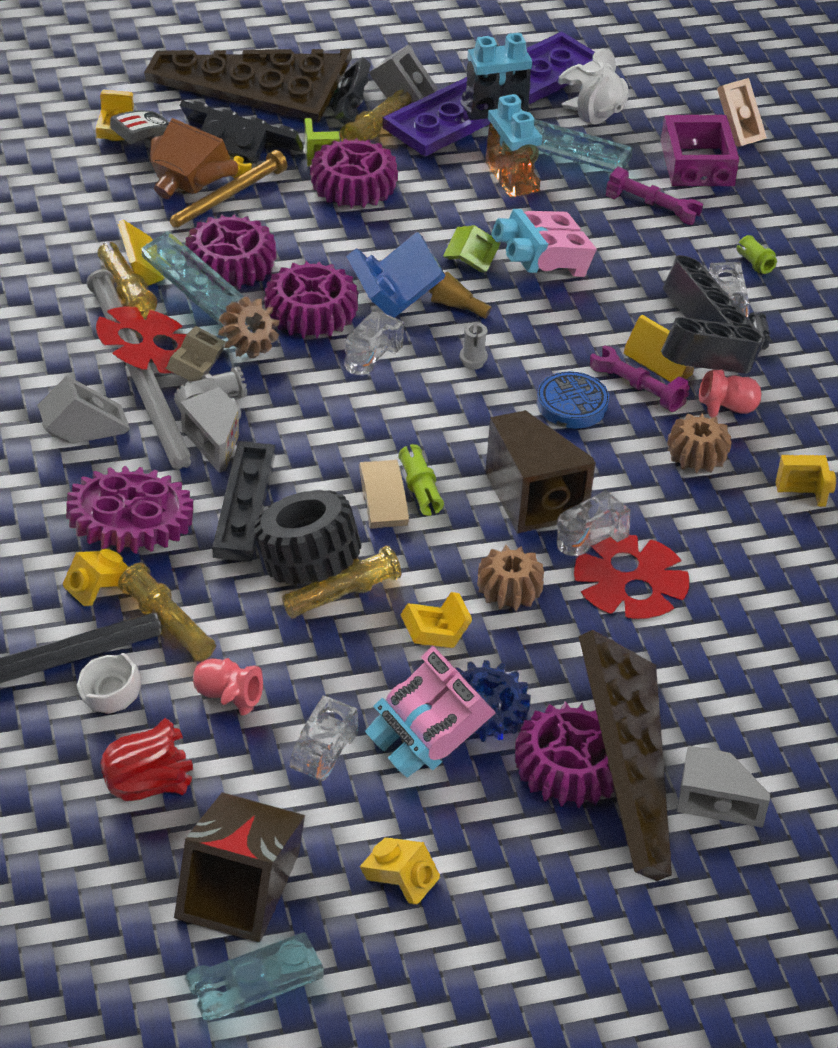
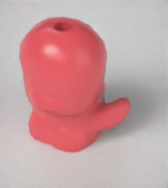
[699,369,762,418]
[193,658,263,716]

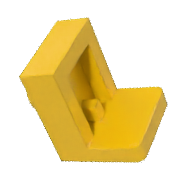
[96,90,134,141]
[775,455,836,507]
[63,549,135,606]
[400,592,472,648]
[360,838,440,905]

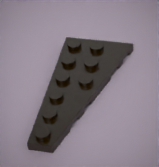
[144,49,352,123]
[578,630,672,881]

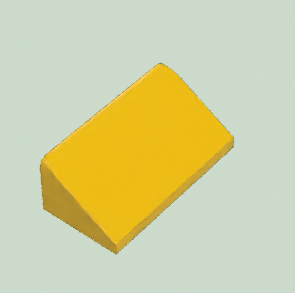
[118,220,165,288]
[624,315,694,382]

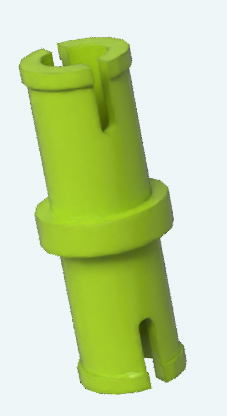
[398,444,444,516]

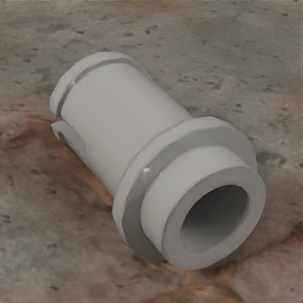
[459,322,488,369]

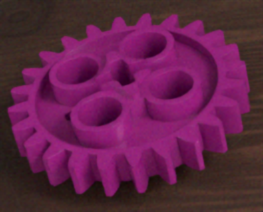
[66,466,194,553]

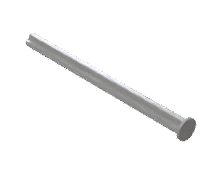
[86,269,191,470]

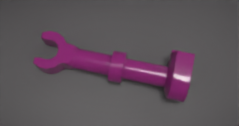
[605,166,704,225]
[590,345,690,412]

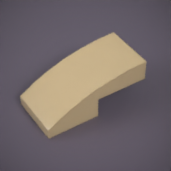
[359,460,409,529]

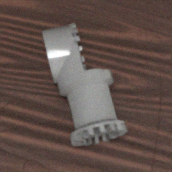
[174,366,247,412]

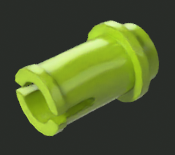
[736,235,777,274]

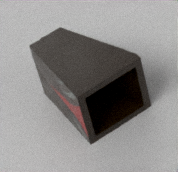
[174,792,305,943]

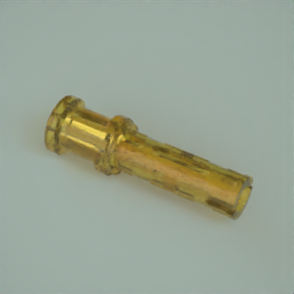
[340,89,412,141]
[97,242,158,318]
[282,546,402,619]
[118,562,216,662]

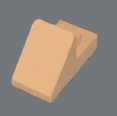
[717,78,767,147]

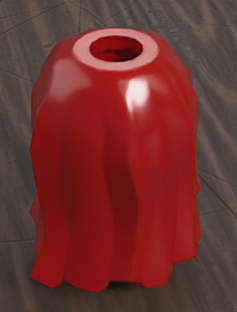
[100,718,193,801]

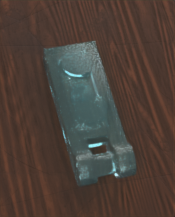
[184,932,324,1020]

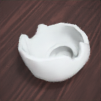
[76,653,141,714]

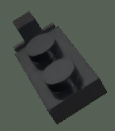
[331,57,371,129]

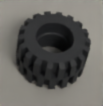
[254,490,362,585]

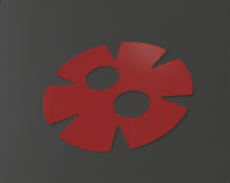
[96,306,187,373]
[574,535,689,619]

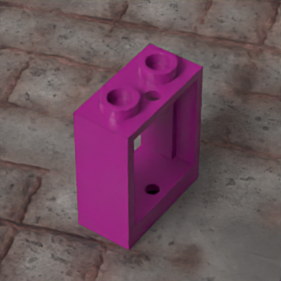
[660,115,740,186]

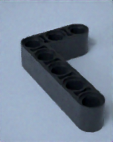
[661,255,765,374]

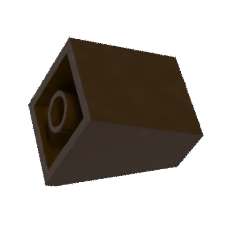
[485,410,596,534]

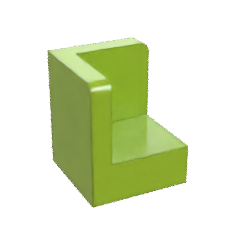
[305,118,340,166]
[443,225,501,272]

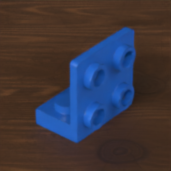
[346,232,445,320]

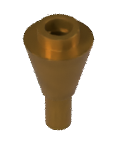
[429,271,492,319]

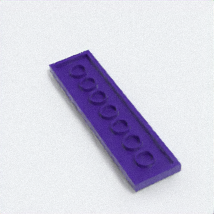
[382,31,595,157]

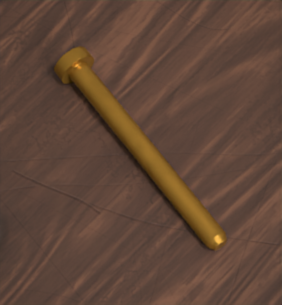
[170,150,287,227]

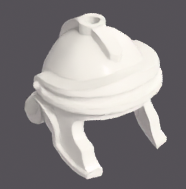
[558,49,629,124]

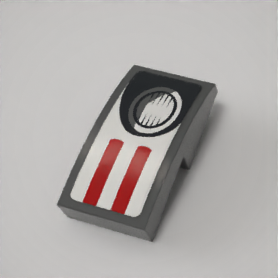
[110,110,169,144]

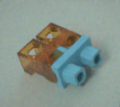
[485,94,542,198]

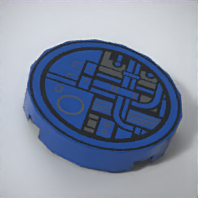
[536,371,610,429]

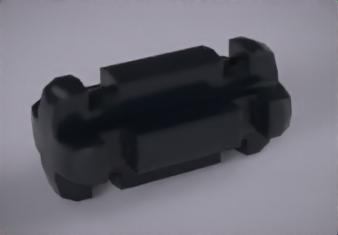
[748,312,771,350]

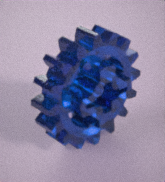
[455,660,531,742]

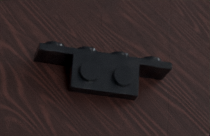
[179,100,304,164]

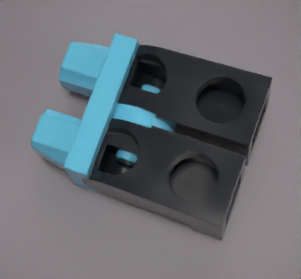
[462,33,532,120]

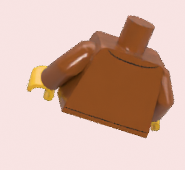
[150,118,252,199]

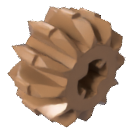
[218,296,280,358]
[667,413,732,474]
[477,544,544,611]

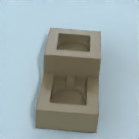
[166,326,226,382]

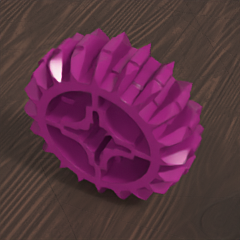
[310,138,398,209]
[184,214,277,289]
[264,261,359,339]
[514,701,614,808]

